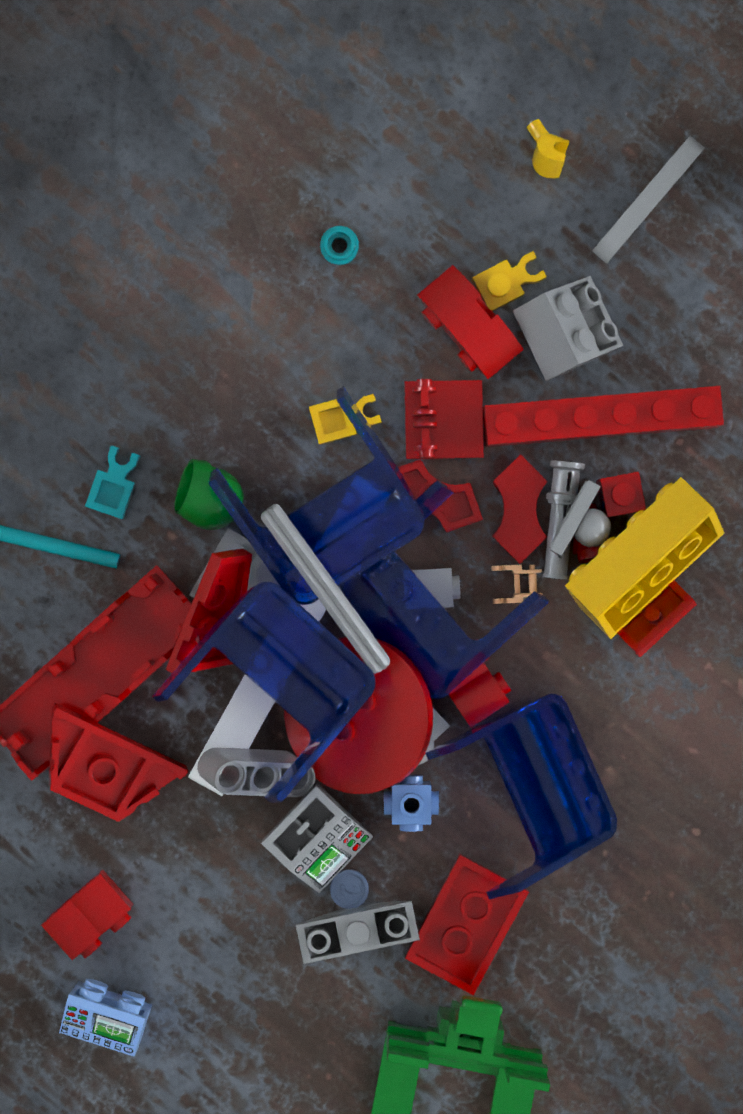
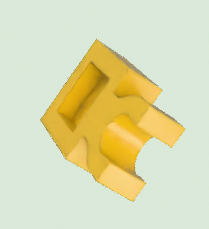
[472,251,547,311]
[309,394,382,445]

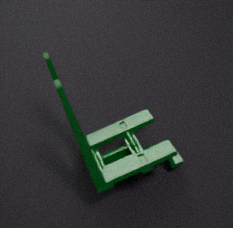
[371,995,550,1114]

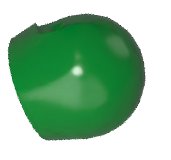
[174,459,244,530]

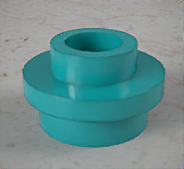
[320,226,359,265]

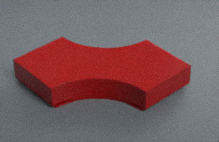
[492,454,548,564]
[384,459,483,533]

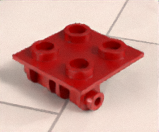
[404,379,484,459]

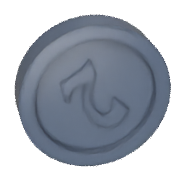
[330,869,369,909]

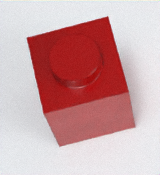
[596,471,646,518]

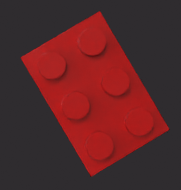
[404,854,529,996]

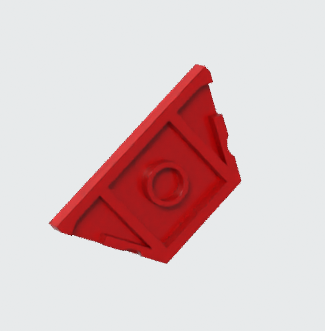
[49,703,188,822]

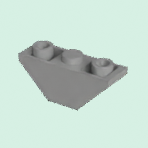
[296,900,420,964]

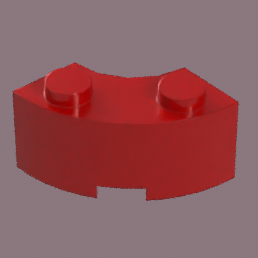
[417,265,524,379]

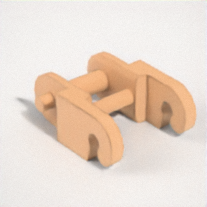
[491,565,543,604]

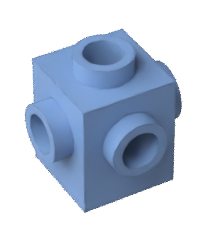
[384,775,439,832]

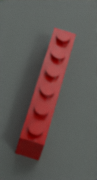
[483,386,724,447]

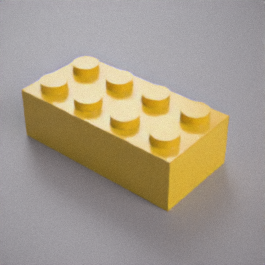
[565,477,724,639]

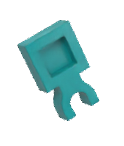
[85,445,140,519]

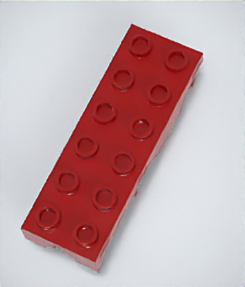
[0,565,192,781]

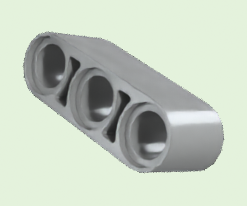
[197,747,315,797]

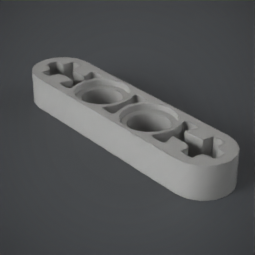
[592,136,705,263]

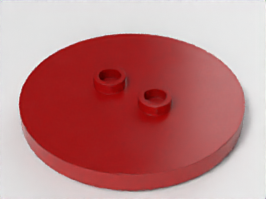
[284,637,433,794]

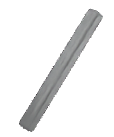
[261,504,390,674]

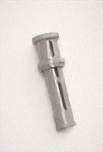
[542,460,585,579]

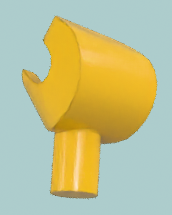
[527,119,569,178]

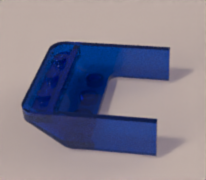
[208,386,424,605]
[339,480,549,699]
[152,582,376,803]
[425,694,617,900]

